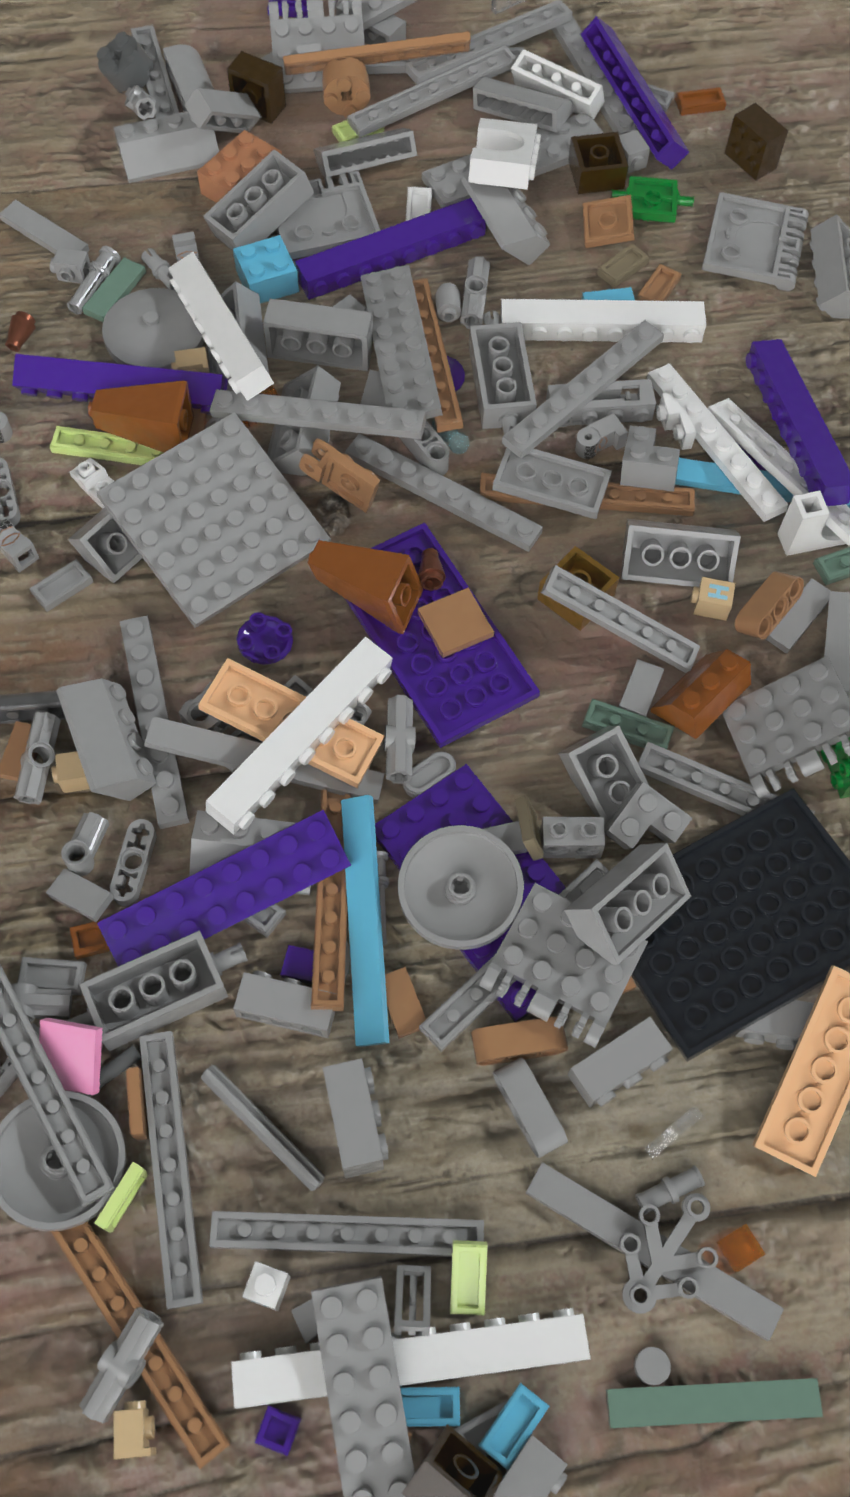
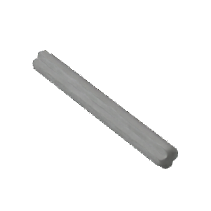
[201,1065,325,1191]

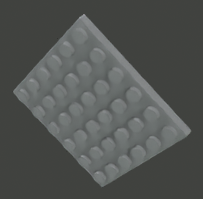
[97,412,331,628]

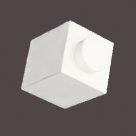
[242,1261,291,1311]

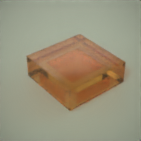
[716,1224,766,1273]

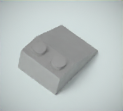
[558,725,649,827]

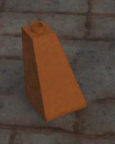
[88,381,194,453]
[308,540,423,634]

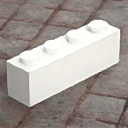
[511,49,605,120]

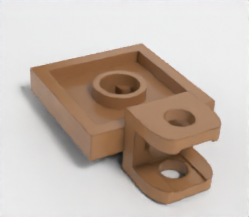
[299,438,381,513]

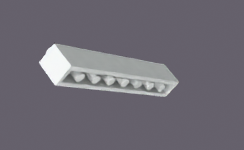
[168,252,274,401]
[500,299,706,343]
[206,637,393,835]

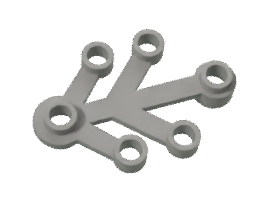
[620,1193,718,1314]

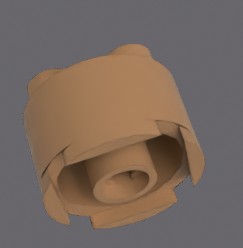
[322,57,370,118]

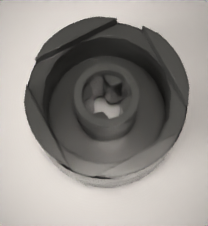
[96,32,153,94]

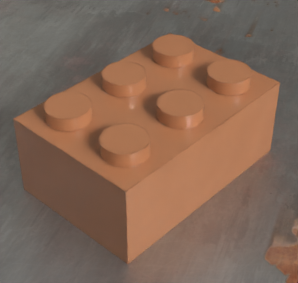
[197,130,282,203]

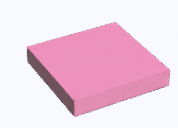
[39,1018,102,1095]

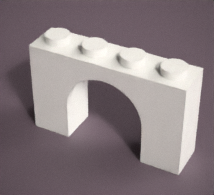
[468,118,541,189]
[777,491,846,556]

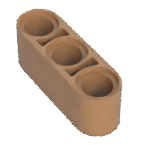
[735,571,804,640]
[471,1017,568,1066]

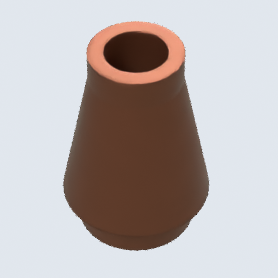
[5,311,36,352]
[418,548,446,591]

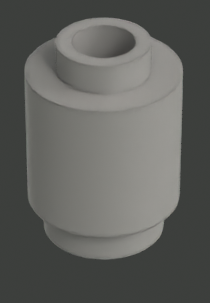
[435,283,461,322]

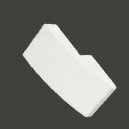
[656,393,696,450]
[69,457,114,508]

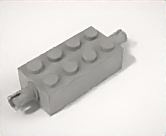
[469,311,537,435]
[67,931,248,1051]

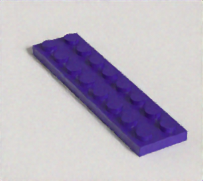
[97,810,351,967]

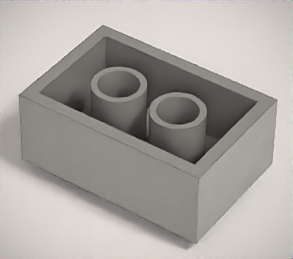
[323,1058,389,1179]

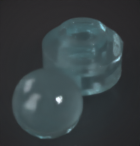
[432,421,470,454]

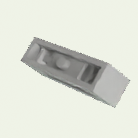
[546,379,656,427]

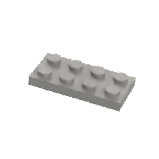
[492,448,612,519]

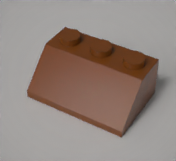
[650,649,751,739]

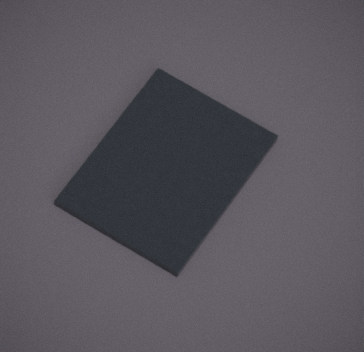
[631,788,850,1062]

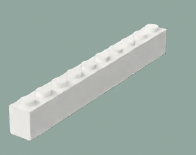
[231,1308,590,1409]

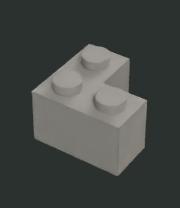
[620,426,680,492]
[604,782,693,850]

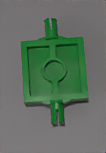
[611,176,694,223]

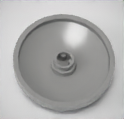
[102,288,204,369]
[398,825,524,950]
[0,1091,126,1231]

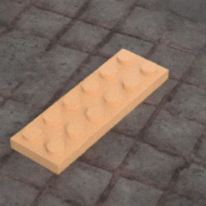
[199,658,385,788]
[752,966,850,1177]

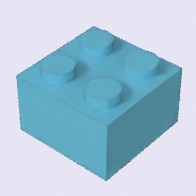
[233,235,299,304]

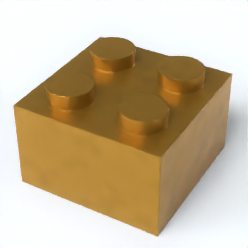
[537,546,619,631]

